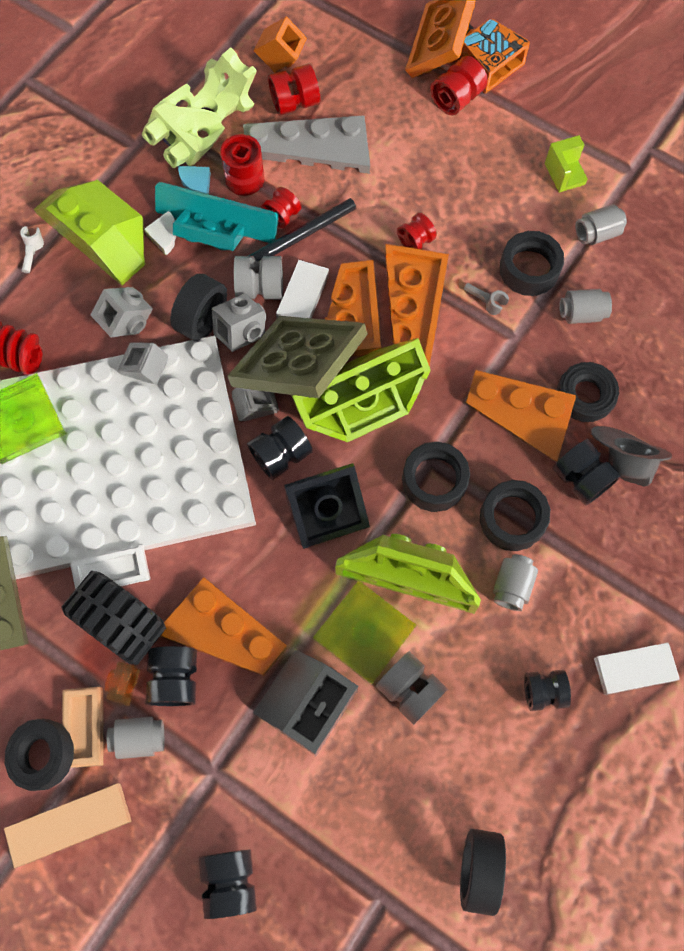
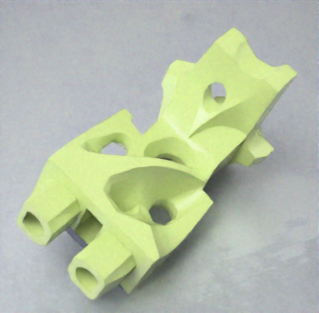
[142,48,257,168]

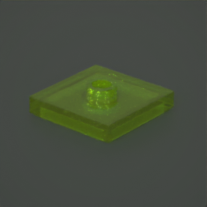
[0,373,67,464]
[313,580,417,685]

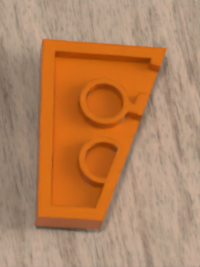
[325,260,381,357]
[160,577,288,677]

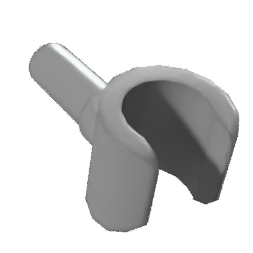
[464,283,509,315]

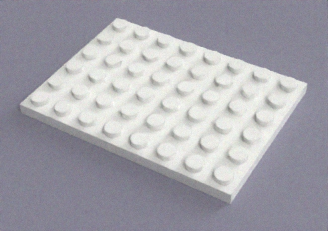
[0,336,256,579]

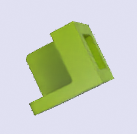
[544,135,588,193]

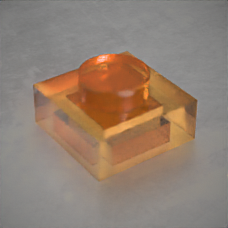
[105,661,140,707]

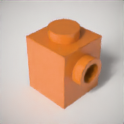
[253,16,307,72]

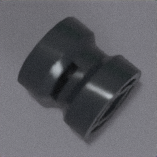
[524,670,571,711]

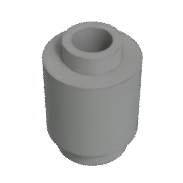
[575,204,627,245]
[560,289,612,324]
[493,554,538,611]
[107,717,165,759]

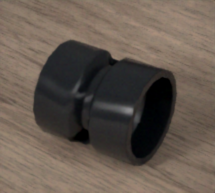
[247,416,313,480]
[553,439,621,506]
[145,646,197,707]
[199,849,257,919]

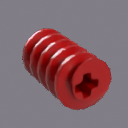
[0,322,43,376]

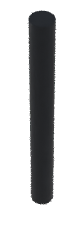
[248,198,356,261]

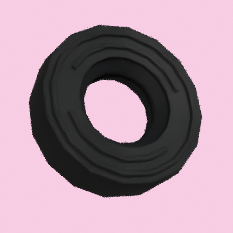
[557,362,619,422]
[5,719,74,791]

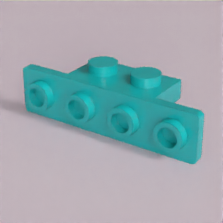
[155,182,278,251]

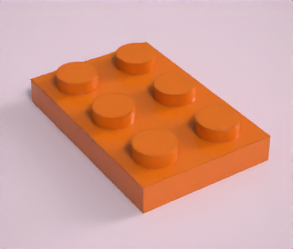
[405,0,476,78]

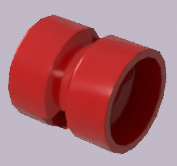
[430,55,488,116]
[268,64,320,116]
[220,134,265,196]

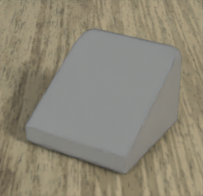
[117,343,168,384]
[232,388,279,421]

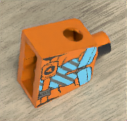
[458,19,530,94]

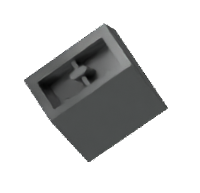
[253,649,358,756]

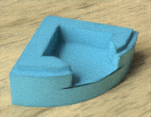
[178,166,211,194]

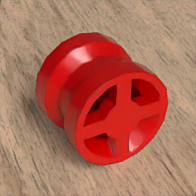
[261,187,301,228]
[397,212,437,250]

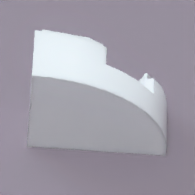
[144,211,176,255]

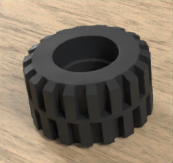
[61,571,166,665]

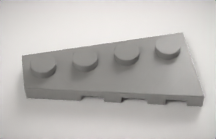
[243,116,370,174]

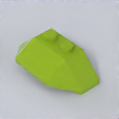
[34,180,145,286]
[291,338,431,442]
[335,534,481,614]

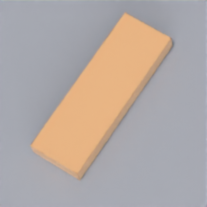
[4,783,132,868]

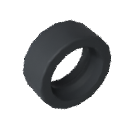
[500,231,564,296]
[170,274,227,341]
[402,441,470,512]
[479,480,551,551]
[460,829,506,916]

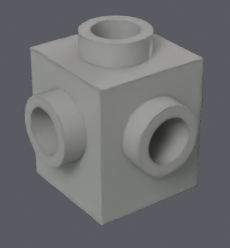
[91,287,153,337]
[212,293,266,352]

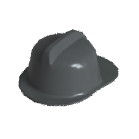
[591,426,672,487]

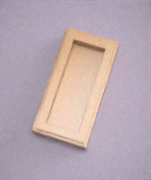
[62,687,103,768]

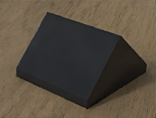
[284,463,370,549]

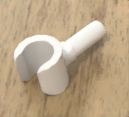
[20,226,44,273]

